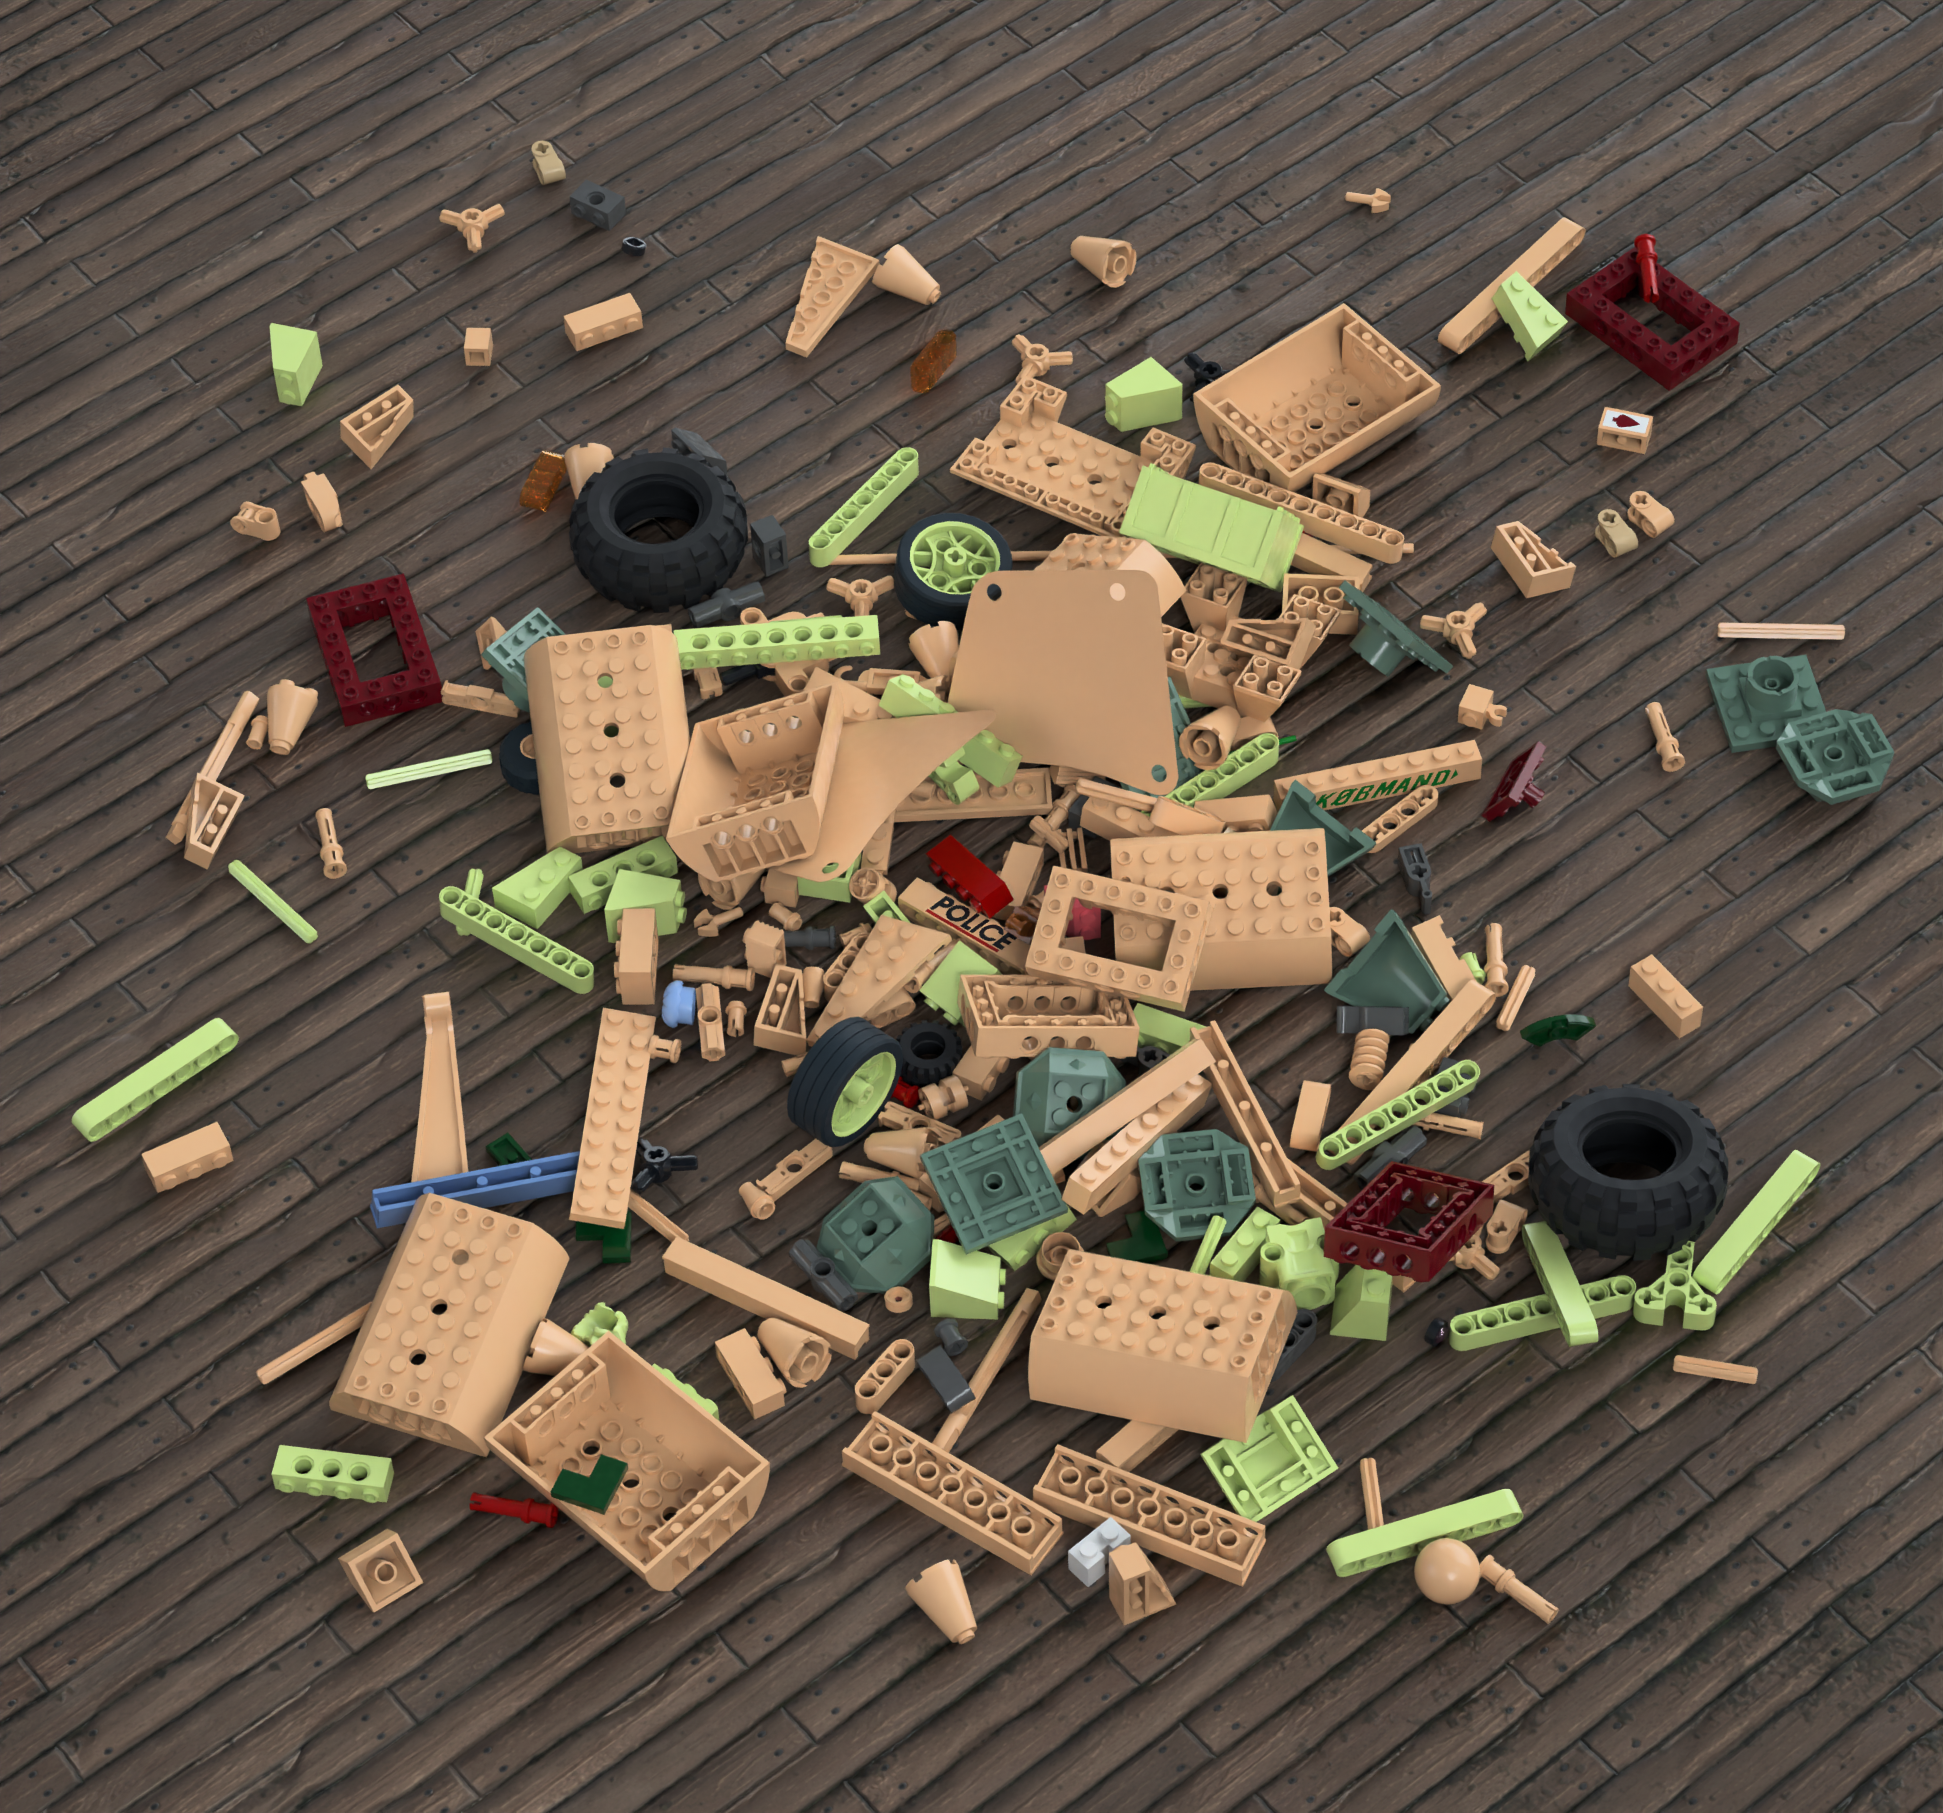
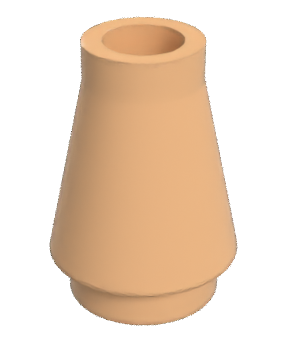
[802,966,825,1008]
[739,1182,775,1220]

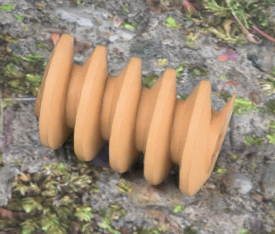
[1349,1029,1390,1090]

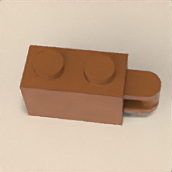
[1004,906,1041,945]

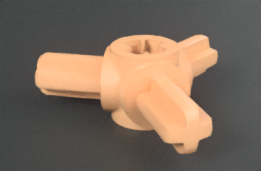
[439,204,505,253]
[1012,334,1073,384]
[826,576,894,616]
[1420,602,1487,659]
[1449,1224,1500,1280]

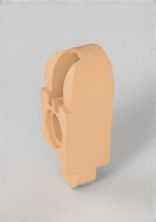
[301,472,343,533]

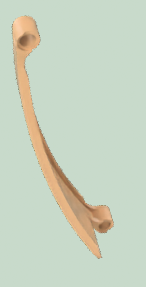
[411,992,469,1305]

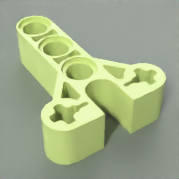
[928,747,979,805]
[1633,1241,1717,1331]

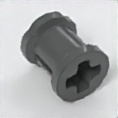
[934,1319,968,1356]

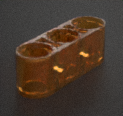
[910,330,957,393]
[520,450,567,512]

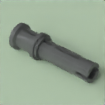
[784,926,836,950]

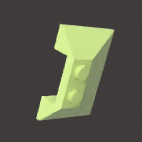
[1200,1395,1338,1522]

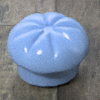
[662,980,696,1028]

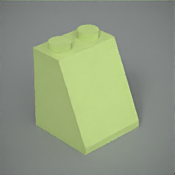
[270,323,323,406]
[1105,357,1182,432]
[604,869,687,943]
[919,940,1003,1028]
[929,1239,1006,1320]
[1330,1265,1393,1341]

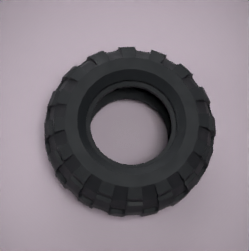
[569,448,748,613]
[1528,1084,1728,1261]

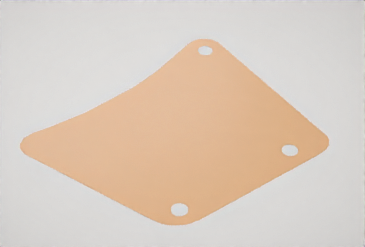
[947,570,1178,795]
[767,710,997,882]

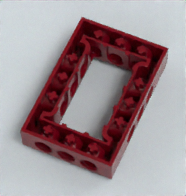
[1565,247,1740,391]
[306,573,443,727]
[1324,1161,1494,1282]

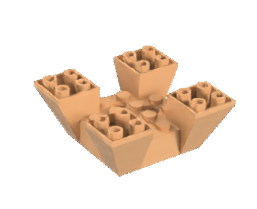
[1162,563,1341,722]

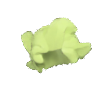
[571,1302,628,1347]

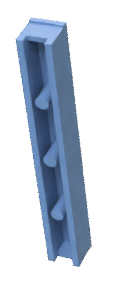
[370,1151,580,1228]

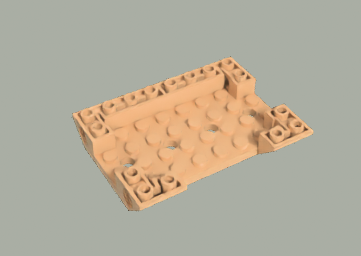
[950,375,1196,538]

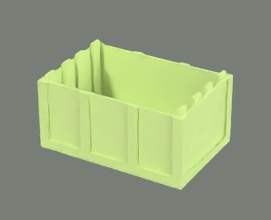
[1119,463,1304,593]

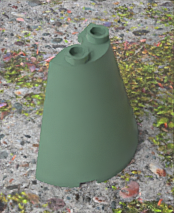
[1270,780,1376,895]
[1324,909,1450,1034]

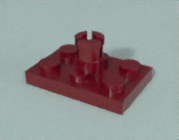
[1481,741,1546,822]

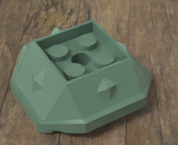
[1776,709,1894,805]
[1013,1047,1126,1160]
[1138,1129,1256,1242]
[817,1176,934,1294]

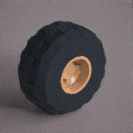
[499,721,540,795]

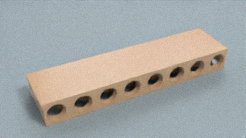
[842,1411,1064,1575]
[1032,1444,1266,1587]

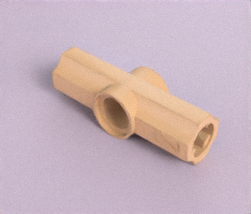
[696,983,725,1062]

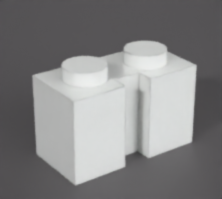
[1068,1517,1131,1587]

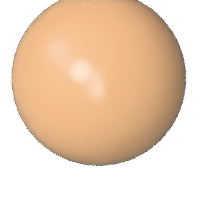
[1414,1538,1480,1605]

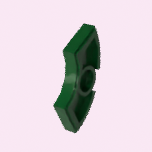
[1520,1014,1596,1047]

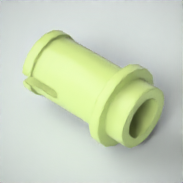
[1460,952,1486,985]

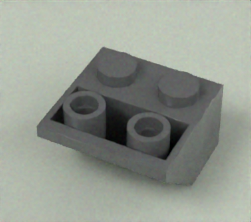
[671,428,728,477]

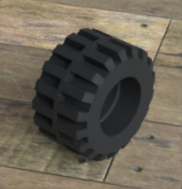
[896,1020,963,1088]

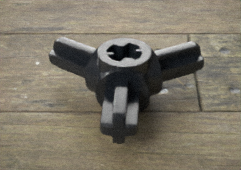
[1184,352,1232,403]
[631,1137,698,1194]

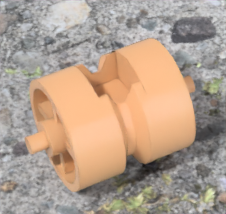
[849,867,897,905]
[918,1074,969,1120]

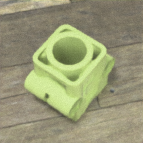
[1259,1217,1339,1310]

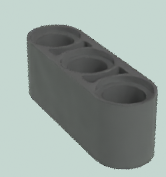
[1271,1309,1317,1382]
[916,1345,976,1413]

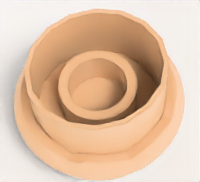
[1036,1232,1084,1281]

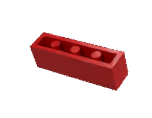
[926,834,1014,919]

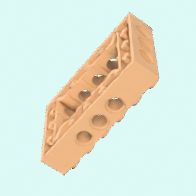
[1025,865,1213,1012]
[957,975,1140,1059]

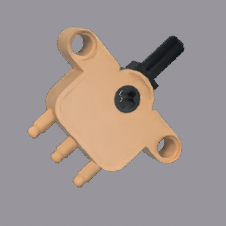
[719,607,837,697]

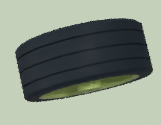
[894,513,1012,630]
[787,1017,903,1147]

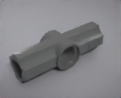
[687,581,765,628]
[1354,1126,1427,1190]
[789,1239,858,1312]

